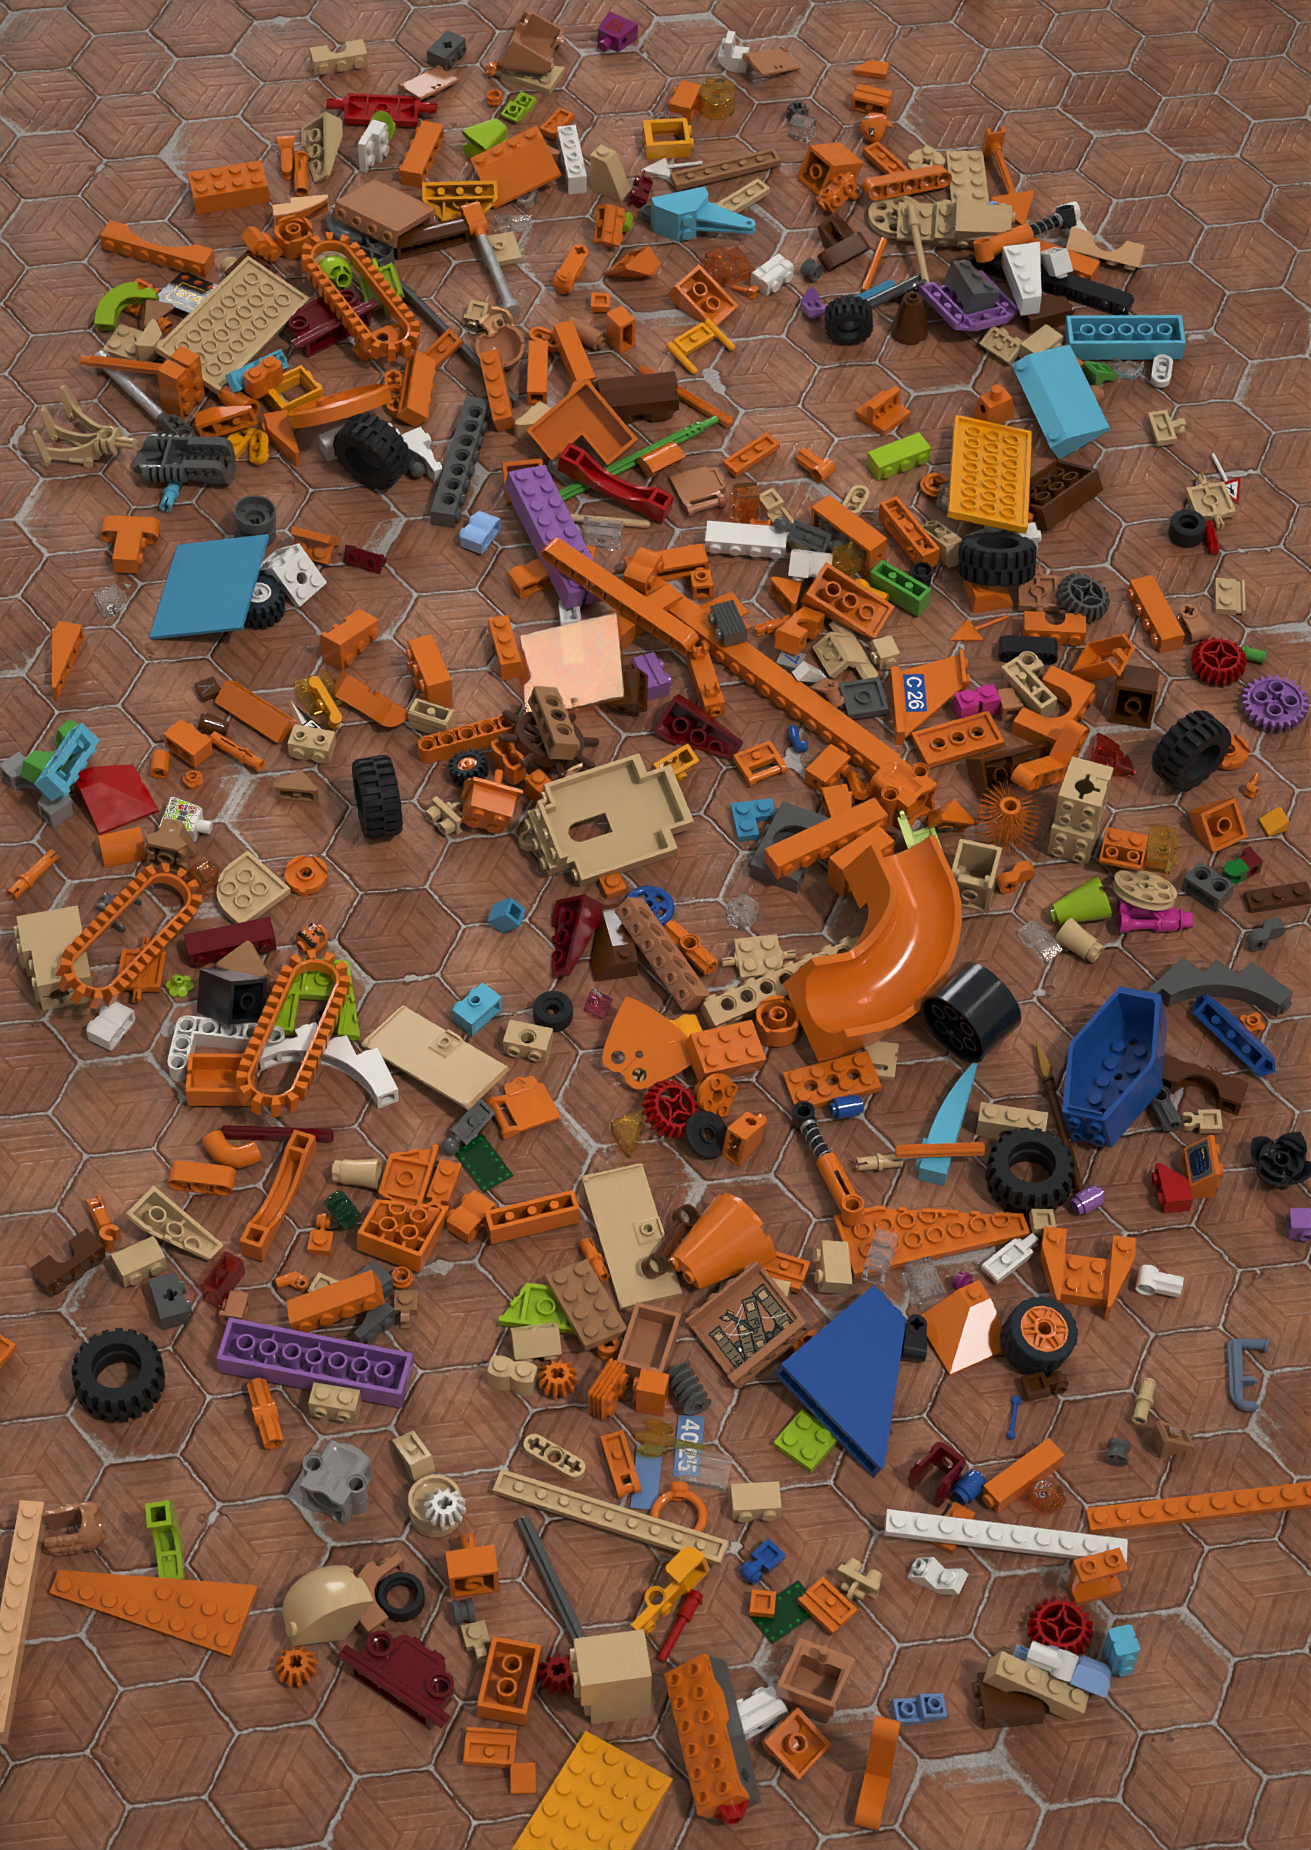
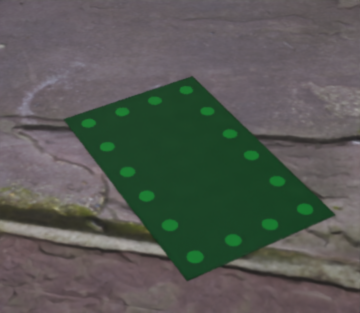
[455,1133,514,1193]
[748,1580,812,1644]

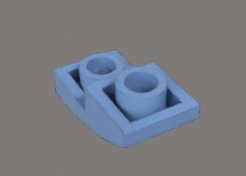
[890,1693,947,1726]

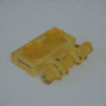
[294,670,342,716]

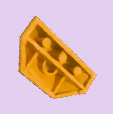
[422,180,498,221]

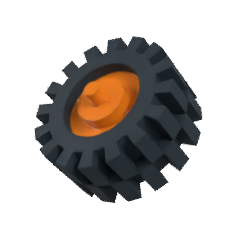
[448,749,489,787]

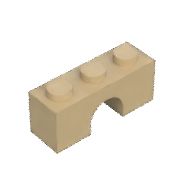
[309,39,368,76]
[976,1102,1048,1139]

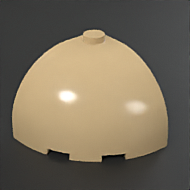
[283,1565,373,1646]

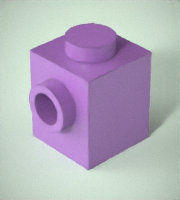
[1286,1208,1311,1241]

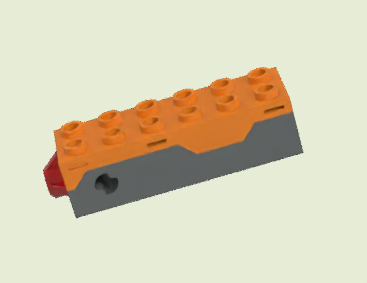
[664,1654,761,1825]

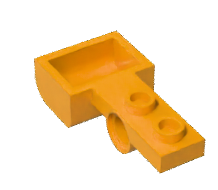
[631,1547,710,1635]

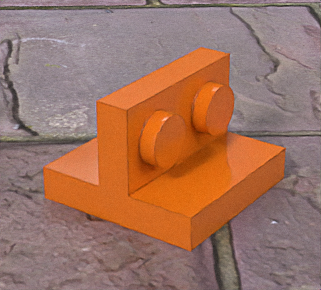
[855,386,911,437]
[290,526,341,565]

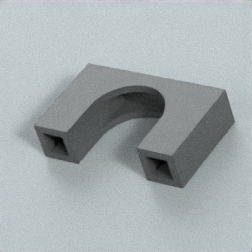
[747,801,829,894]

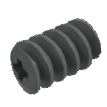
[667,1361,712,1415]

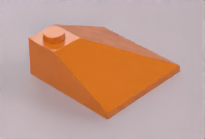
[921,1280,1003,1376]

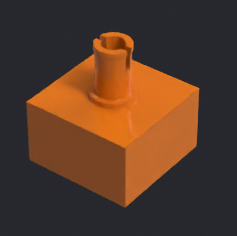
[445,1533,499,1599]

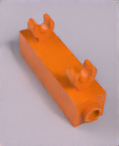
[686,643,725,718]

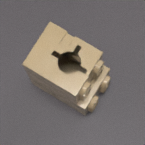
[1047,756,1114,864]
[14,905,93,1011]
[569,1629,652,1725]

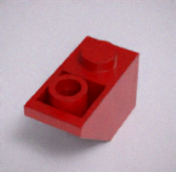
[1151,1163,1193,1214]

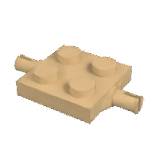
[1185,474,1236,529]
[721,934,796,981]

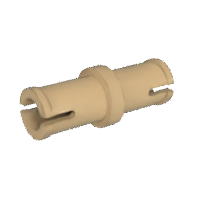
[855,1153,903,1172]
[1132,1378,1156,1426]

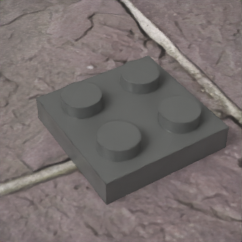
[838,677,889,720]

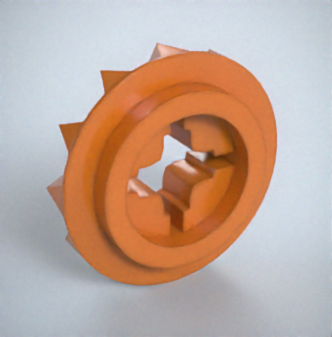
[920,473,950,499]

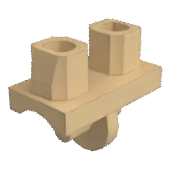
[425,796,463,836]
[836,1558,882,1602]

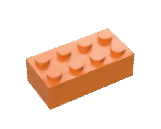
[187,160,270,215]

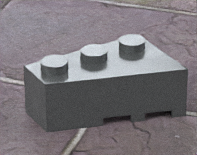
[944,259,1001,313]

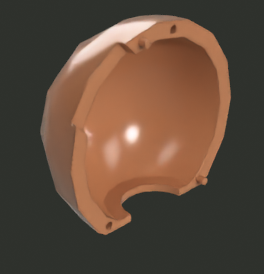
[475,324,525,370]

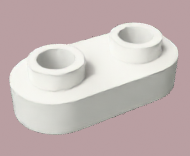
[1151,354,1173,388]

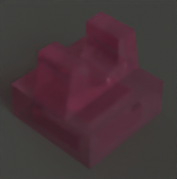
[584,989,613,1020]

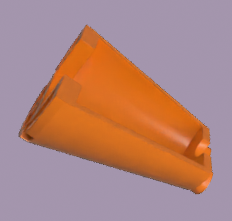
[667,1193,777,1289]

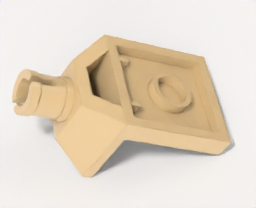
[102,318,163,362]

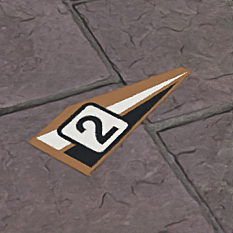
[288,700,326,730]

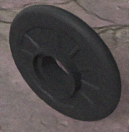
[685,1111,727,1159]

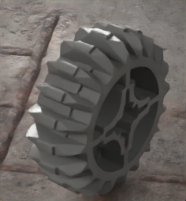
[1055,572,1110,624]

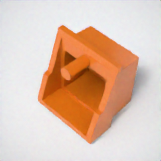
[461,769,523,834]

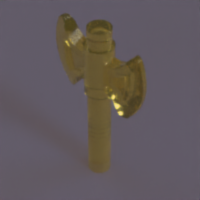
[635,1419,707,1457]

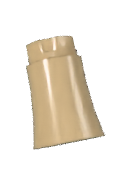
[1054,917,1105,963]
[332,1158,382,1190]

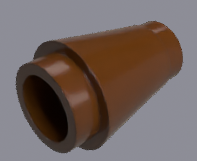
[198,713,230,734]

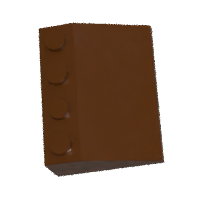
[1028,459,1103,530]

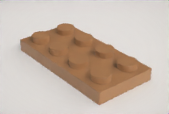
[545,1259,627,1351]

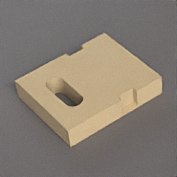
[864,1041,899,1081]

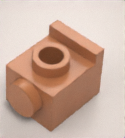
[997,688,1024,722]
[219,1290,250,1326]

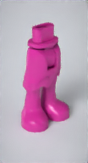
[1117,897,1193,933]

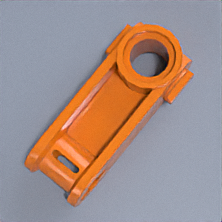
[552,244,589,294]

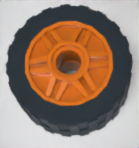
[999,1296,1078,1375]

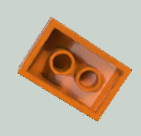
[667,264,738,326]

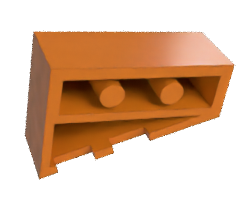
[320,609,380,671]

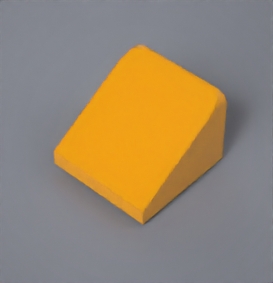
[1259,807,1289,837]

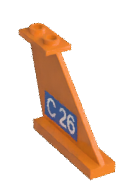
[890,649,970,745]

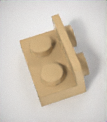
[979,326,1023,365]

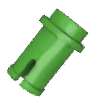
[1242,645,1266,664]

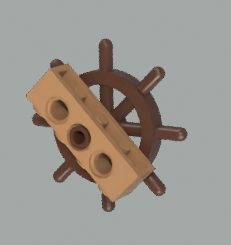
[497,686,599,779]

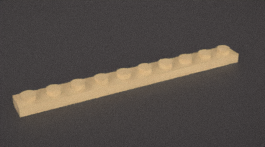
[493,1469,729,1566]

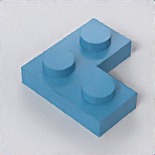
[730,798,775,842]

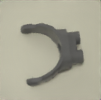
[96,892,142,932]

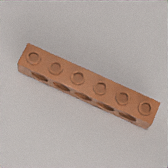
[615,897,711,1011]

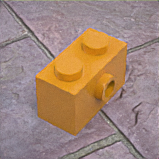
[650,744,700,782]

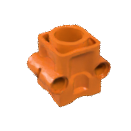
[869,757,938,829]

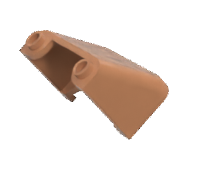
[498,8,564,74]

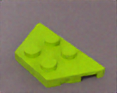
[498,1283,576,1335]

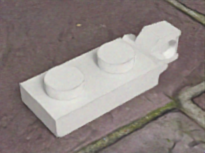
[981,1233,1039,1284]

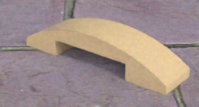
[756,488,814,551]

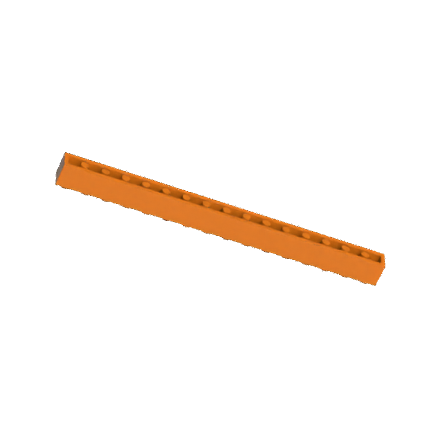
[639,575,900,777]

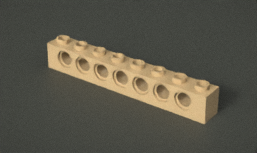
[699,936,859,1029]

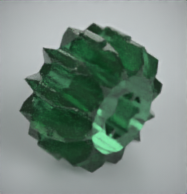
[324,1190,361,1230]

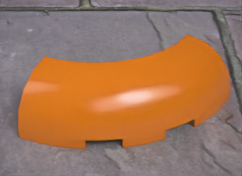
[334,671,408,727]

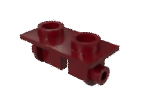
[628,170,653,207]
[343,544,387,574]

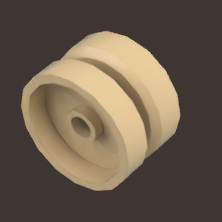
[408,1475,461,1537]

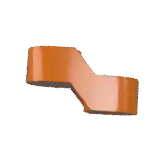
[996,860,1036,893]

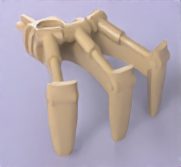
[33,385,137,469]

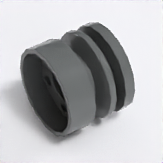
[234,495,276,547]

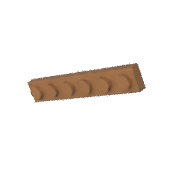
[670,148,781,191]

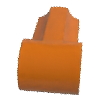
[795,448,836,483]

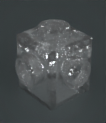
[725,892,759,932]

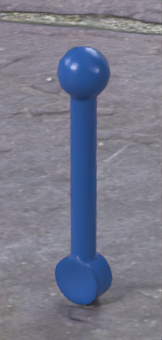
[1006,1395,1021,1440]

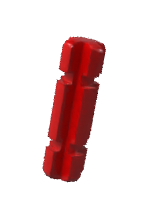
[1204,520,1220,555]

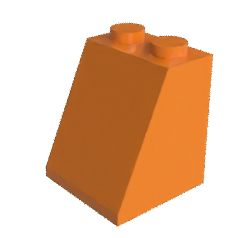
[797,142,864,196]

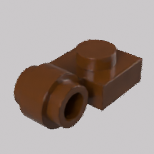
[1021,1370,1069,1401]

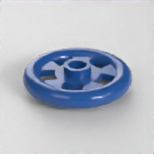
[624,886,675,926]

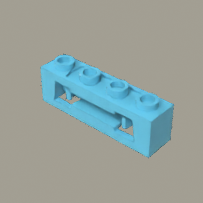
[34,723,100,801]

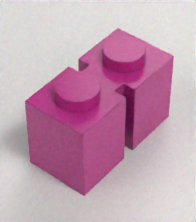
[952,684,1001,719]

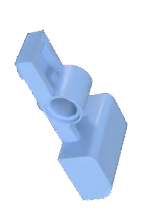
[1012,1644,1112,1698]

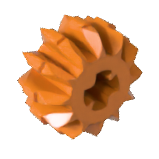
[538,1358,578,1399]
[275,1645,318,1688]

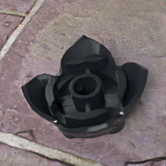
[1251,1132,1311,1190]

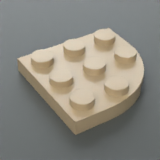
[216,851,291,924]

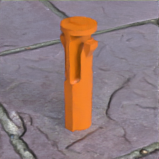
[293,151,309,197]

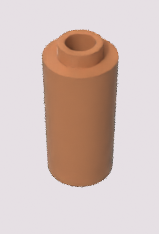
[566,316,606,351]

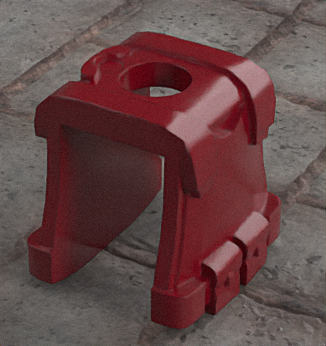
[908,1442,966,1508]

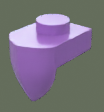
[801,287,826,318]

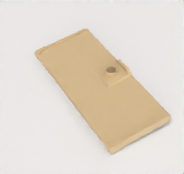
[361,1005,509,1110]
[581,1163,682,1311]

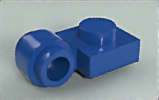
[739,1539,786,1585]

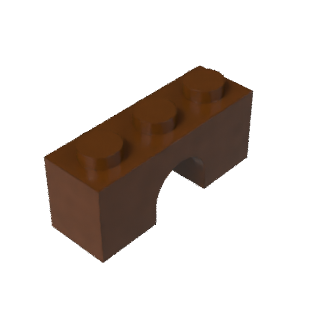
[30,1228,106,1298]

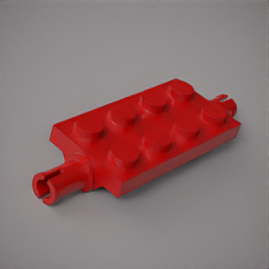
[326,93,438,127]

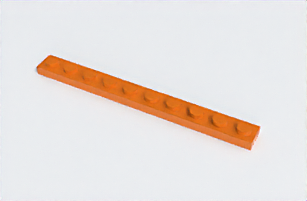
[1085,1481,1311,1534]

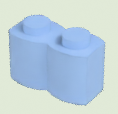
[459,511,501,554]

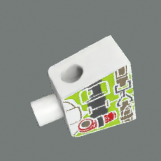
[159,797,213,842]

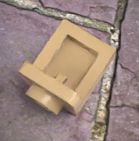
[463,300,490,328]

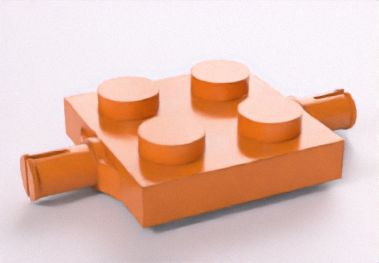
[118,937,167,1004]

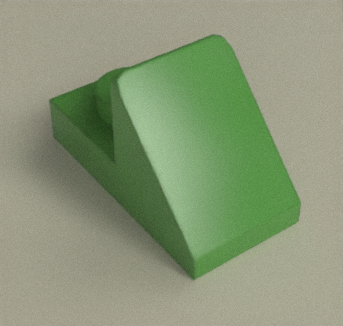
[1083,361,1118,386]

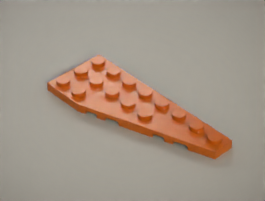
[834,1206,1030,1278]

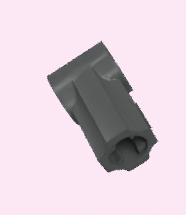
[1148,1085,1182,1133]

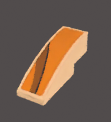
[272,195,329,227]

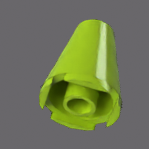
[1049,877,1112,925]

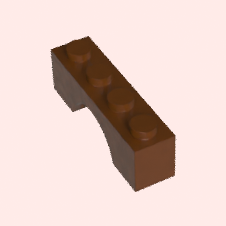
[1162,1055,1249,1116]

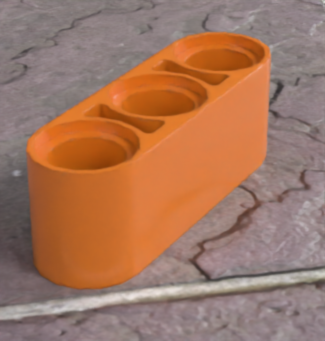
[100,515,161,544]
[167,1161,237,1196]

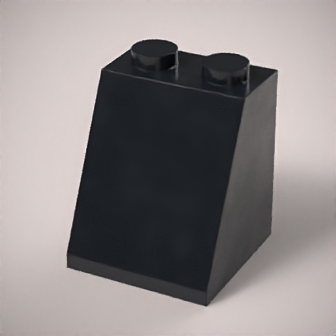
[197,968,267,1025]

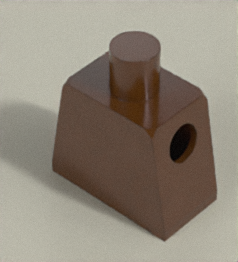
[600,667,648,713]

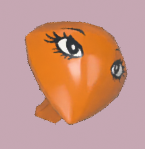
[860,113,893,144]

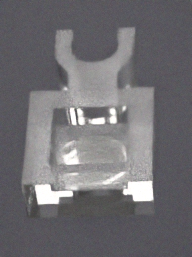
[1108,357,1144,382]

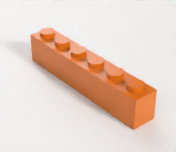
[764,797,888,880]

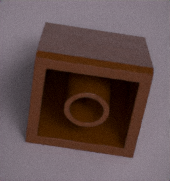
[1109,664,1160,728]

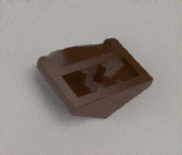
[817,213,854,248]

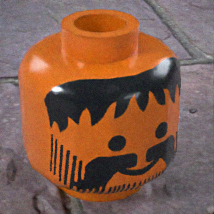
[296,923,329,953]

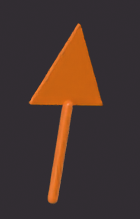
[949,615,1009,641]

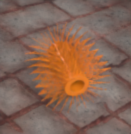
[973,780,1042,859]

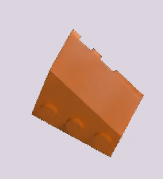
[357,1199,449,1273]

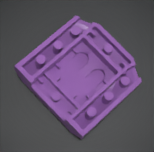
[918,270,1018,331]

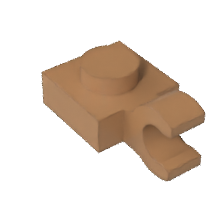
[394,1290,418,1329]

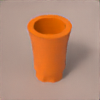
[218,385,260,417]

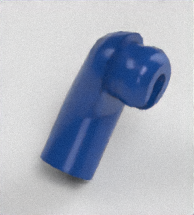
[788,725,808,753]

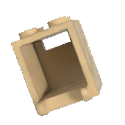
[952,839,1002,913]

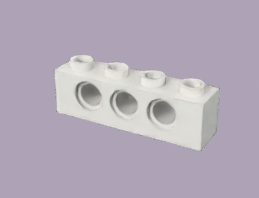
[557,125,587,195]

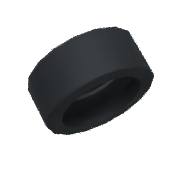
[378,1572,425,1622]

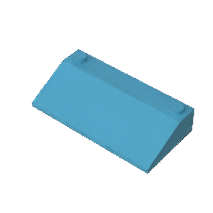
[1011,344,1111,460]

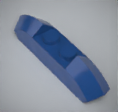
[1192,993,1275,1076]

